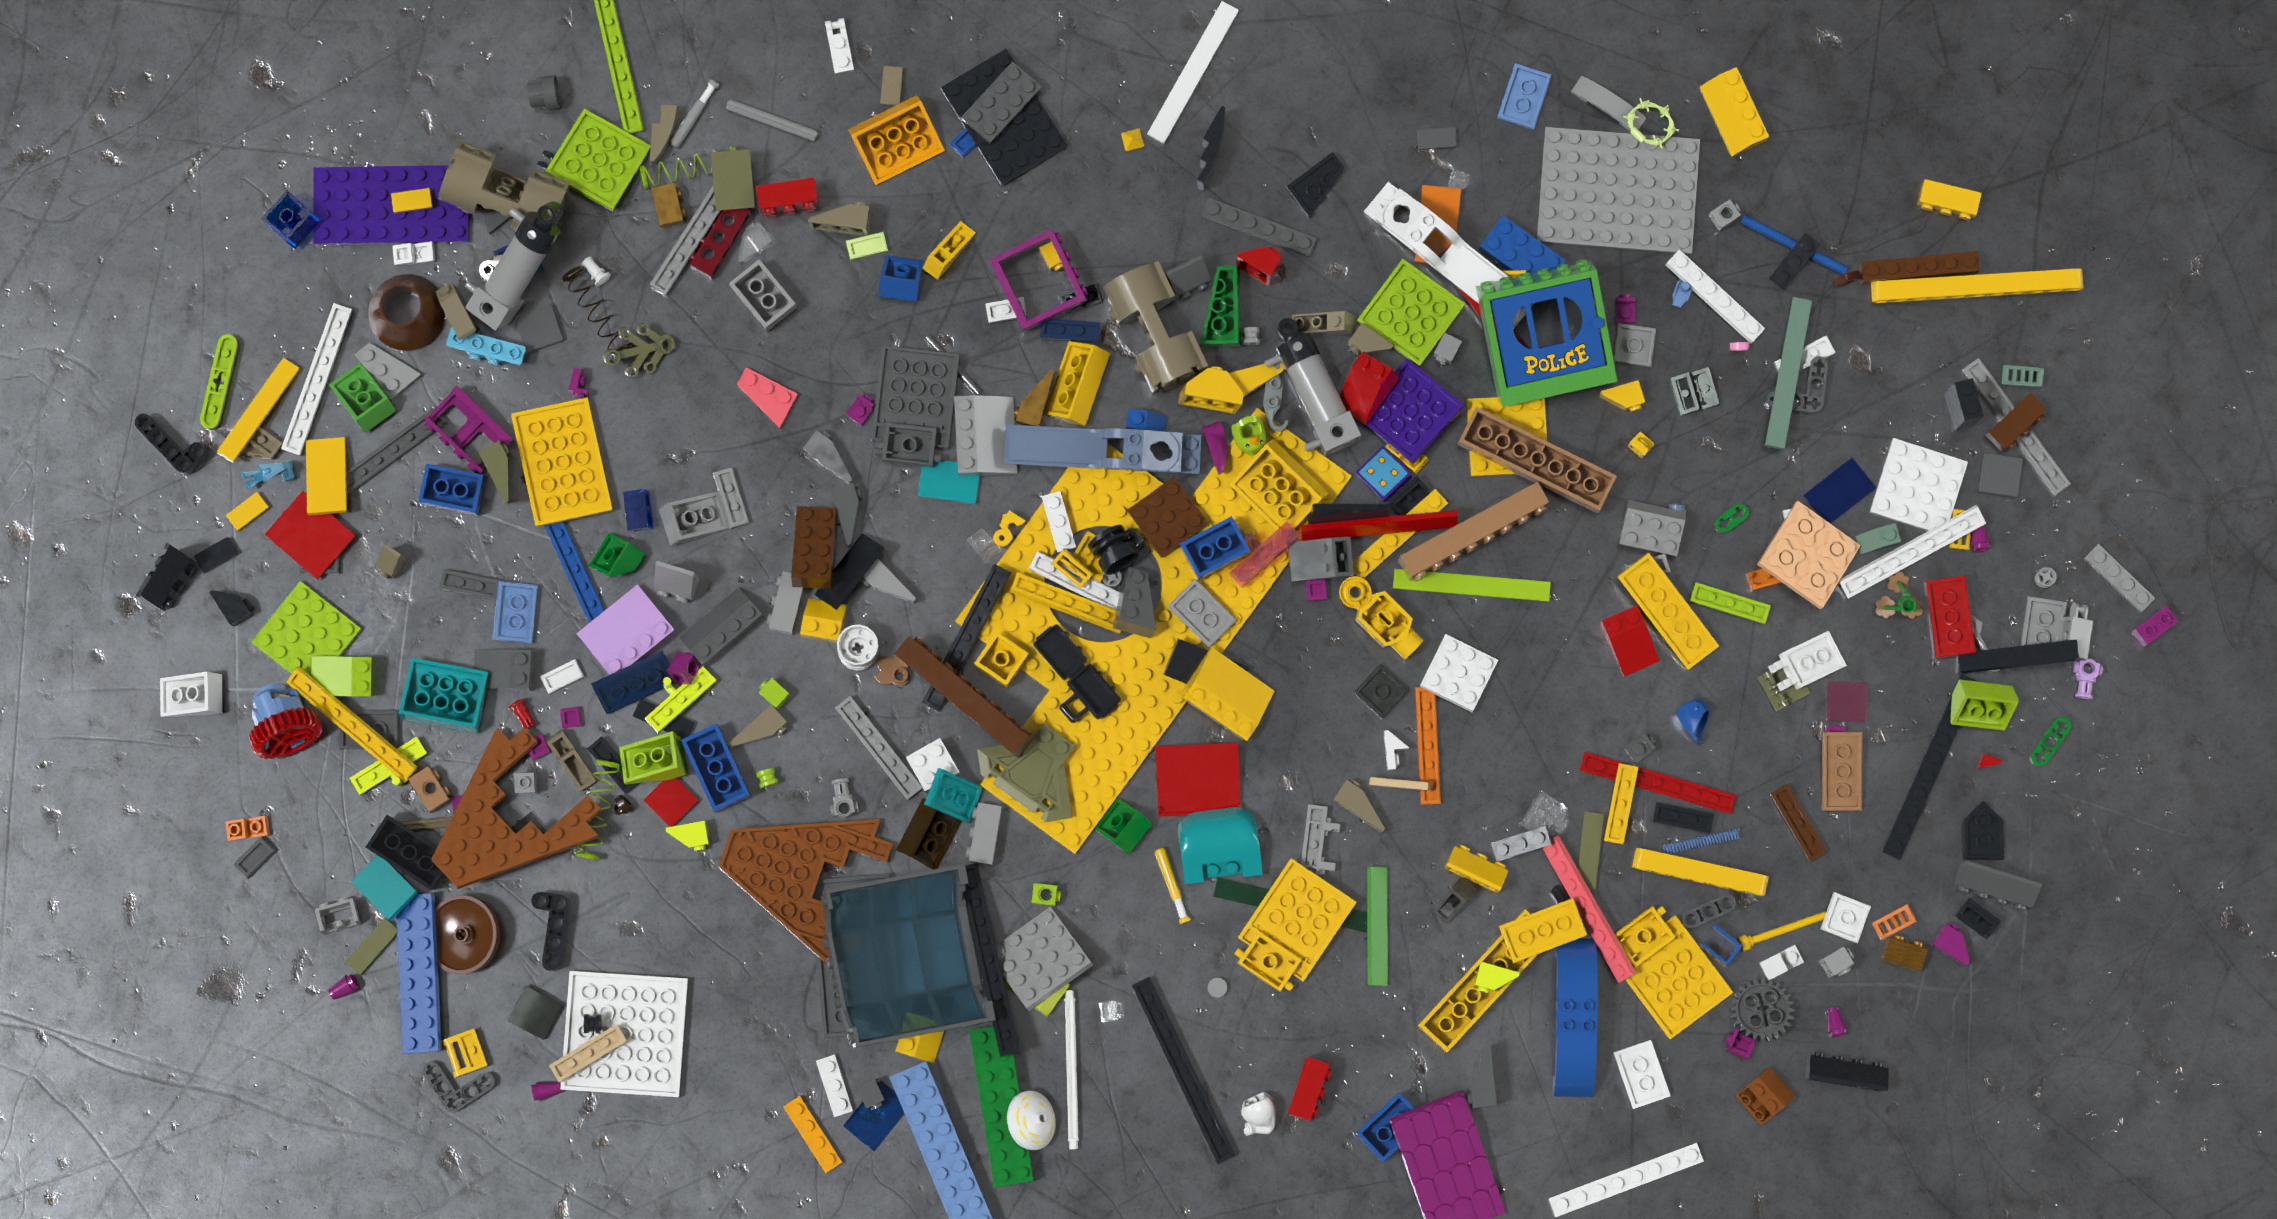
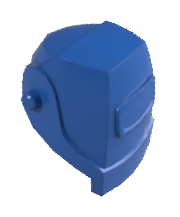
[1676,699,1710,744]

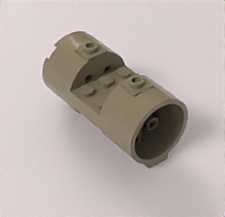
[438,140,570,230]
[1103,261,1209,394]

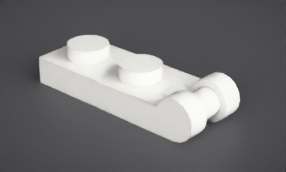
[825,18,854,75]

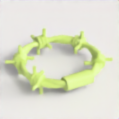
[1623,98,1679,149]

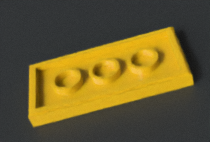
[306,437,347,516]
[1499,898,1587,963]

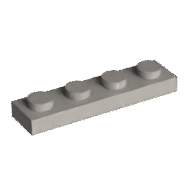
[2084,544,2155,613]

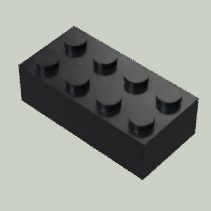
[365,815,443,891]

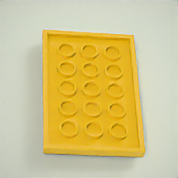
[511,397,613,527]

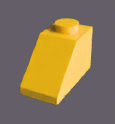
[1600,380,1645,412]

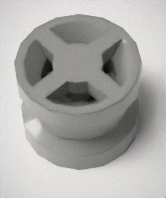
[1242,327,1261,346]
[2035,567,2057,588]
[1102,572,1122,588]

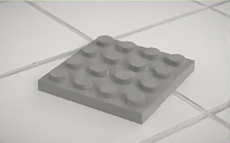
[996,906,1093,1011]

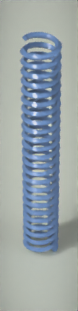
[1663,828,1740,854]

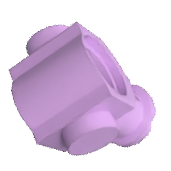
[2073,659,2103,699]

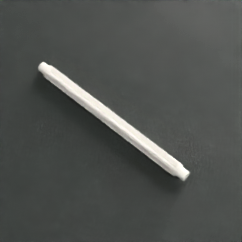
[1064,990,1079,1149]

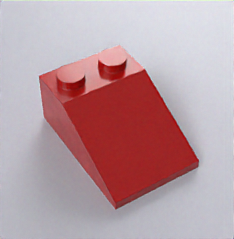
[1339,352,1399,425]
[1600,605,1660,677]

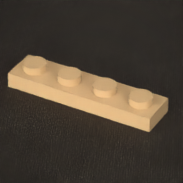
[549,1024,627,1083]

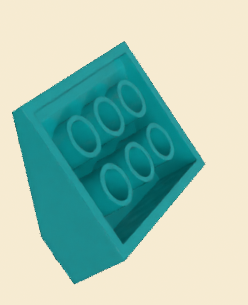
[398,658,489,734]

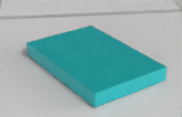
[918,458,980,505]
[924,768,983,824]
[351,856,418,921]

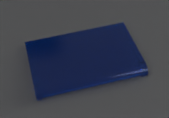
[843,1080,905,1151]

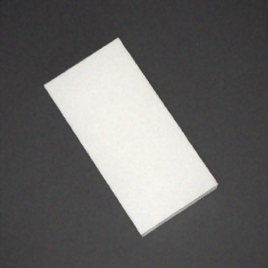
[540,659,584,694]

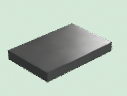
[339,710,399,750]

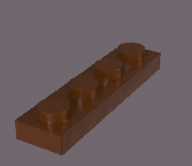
[1770,784,1827,862]

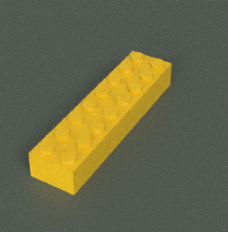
[1417,909,1538,1053]

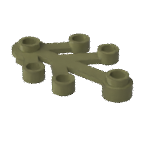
[603,323,675,377]

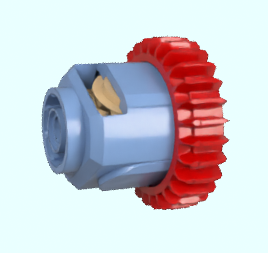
[249,683,322,760]

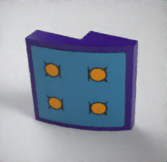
[1355,446,1412,502]

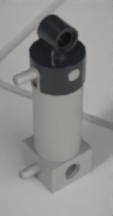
[465,201,563,331]
[1264,318,1361,457]

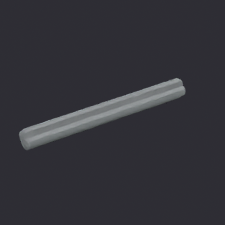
[726,99,818,141]

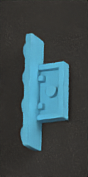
[446,327,526,366]

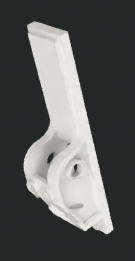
[1364,182,1535,329]

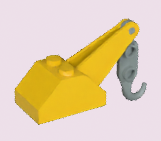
[1178,362,1289,432]

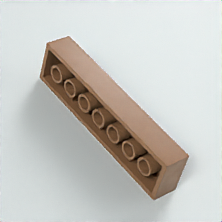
[1457,407,1617,514]
[1398,482,1549,582]

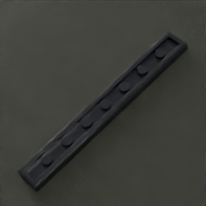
[922,564,1012,712]

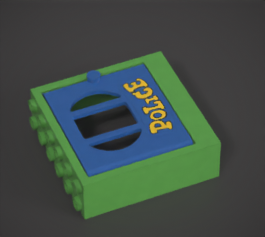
[1476,260,1618,407]

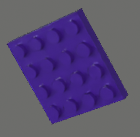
[1366,358,1465,464]

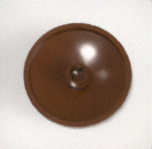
[435,895,500,974]

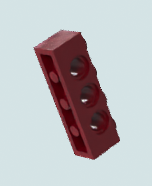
[690,208,751,280]

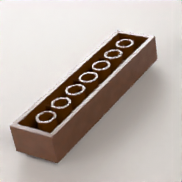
[894,636,1033,758]

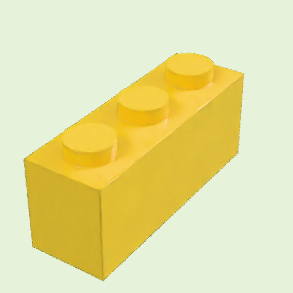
[1917,179,1982,220]

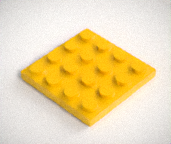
[1466,397,1547,477]

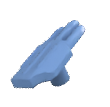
[1672,279,1692,308]

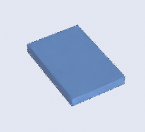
[1497,63,1552,130]
[493,581,538,644]

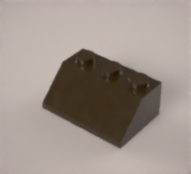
[896,798,961,870]

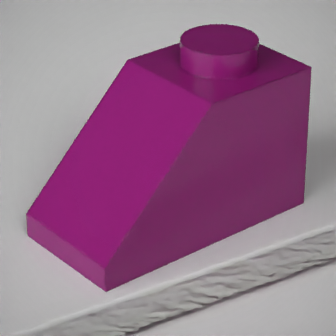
[1931,923,1970,966]

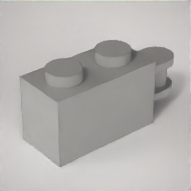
[2059,602,2093,660]

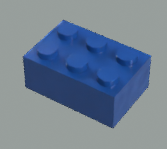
[418,464,486,516]
[1180,516,1250,581]
[1355,1092,1414,1163]

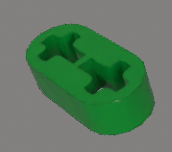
[1715,504,1749,534]

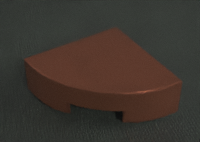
[1833,270,1861,287]

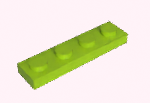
[1689,582,1771,625]

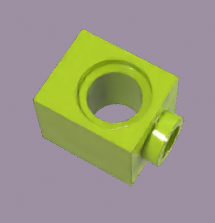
[759,678,791,710]
[1032,883,1061,907]

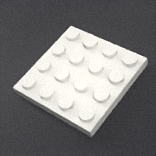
[1869,438,1968,531]

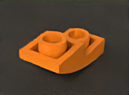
[225,816,270,841]

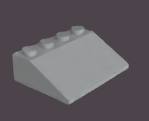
[954,395,1017,476]

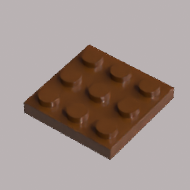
[1127,476,1209,558]

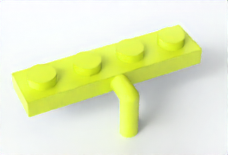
[645,667,716,734]
[350,737,428,795]

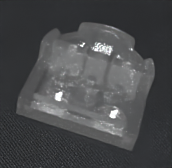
[1520,790,1569,838]

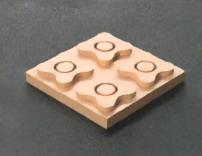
[1757,501,1861,609]

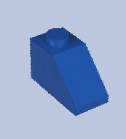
[1126,408,1167,432]

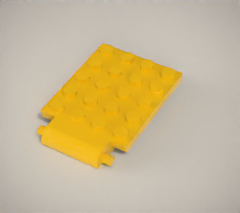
[1234,858,1357,992]
[1614,906,1733,1040]

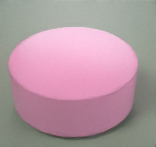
[1730,342,1749,351]

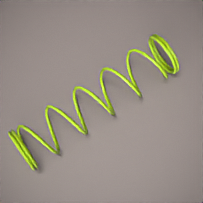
[640,145,736,190]
[575,759,621,861]

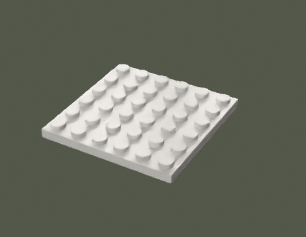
[560,971,688,1097]

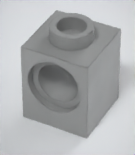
[1709,200,1741,231]
[1433,333,1462,365]
[514,773,537,795]

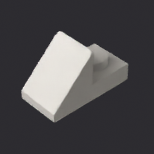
[1384,730,1410,771]
[1759,945,1804,981]

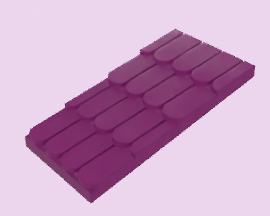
[1389,1091,1506,1219]

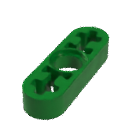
[2030,717,2071,767]

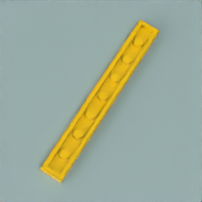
[286,667,418,783]

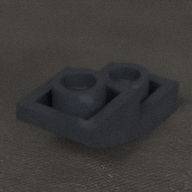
[1059,283,1104,314]

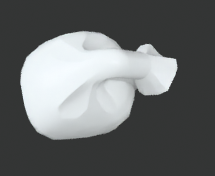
[1242,1092,1277,1136]

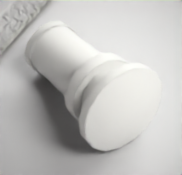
[582,257,611,287]

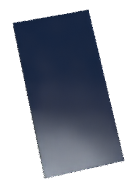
[591,650,674,714]

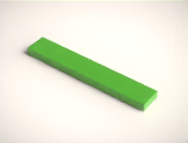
[1367,867,1388,986]

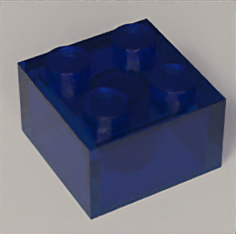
[261,190,321,249]

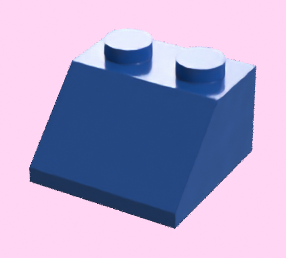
[878,255,924,302]

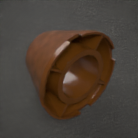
[368,274,446,351]

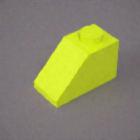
[666,821,710,851]
[1474,962,1519,993]

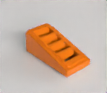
[1872,903,1917,940]

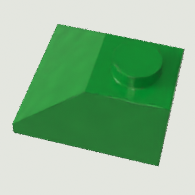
[588,533,645,578]

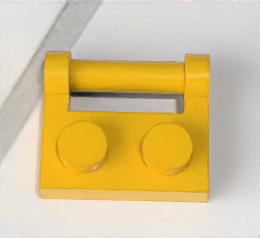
[442,1028,488,1078]

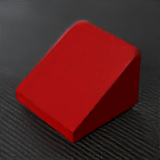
[1976,754,2002,769]

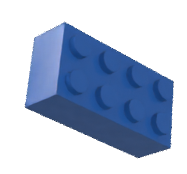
[1479,216,1566,274]
[681,723,751,813]

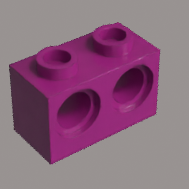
[2132,606,2178,647]

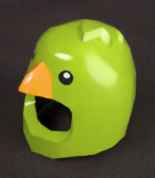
[1231,416,1266,456]

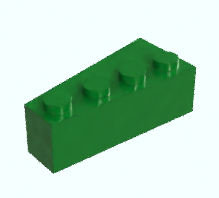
[1200,266,1241,348]

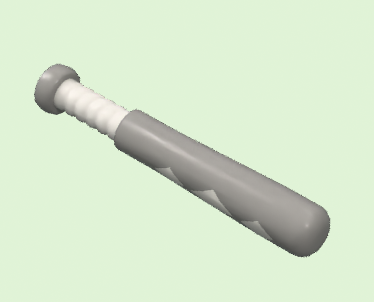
[669,79,719,148]

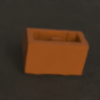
[1735,1066,1796,1126]

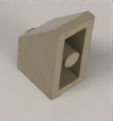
[1348,323,1394,355]
[375,544,406,579]

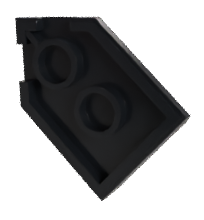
[1964,801,2004,860]

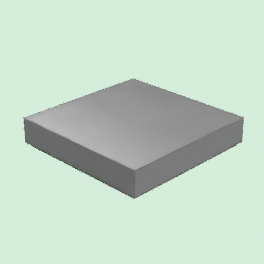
[1613,323,1656,368]

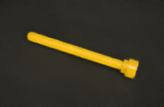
[1738,911,1826,952]

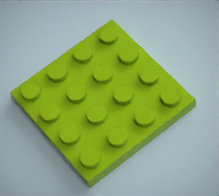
[545,109,651,212]
[1357,259,1465,367]
[251,581,362,676]

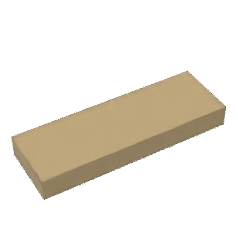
[1369,777,1431,792]

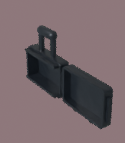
[1033,624,1121,723]

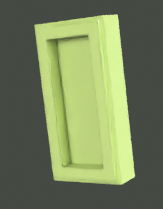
[846,232,888,260]

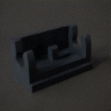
[1387,475,1430,516]
[1954,898,2001,939]

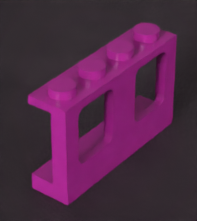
[424,385,514,474]

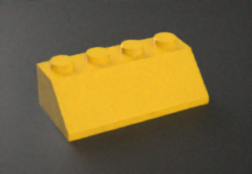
[1699,67,1769,157]
[1044,341,1110,426]

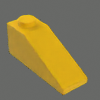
[922,221,976,280]

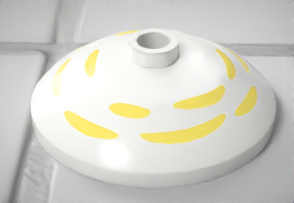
[1007,1091,1056,1150]

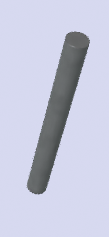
[924,334,982,395]

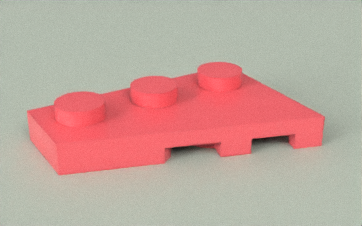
[737,367,798,429]

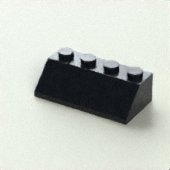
[1804,1052,1889,1092]

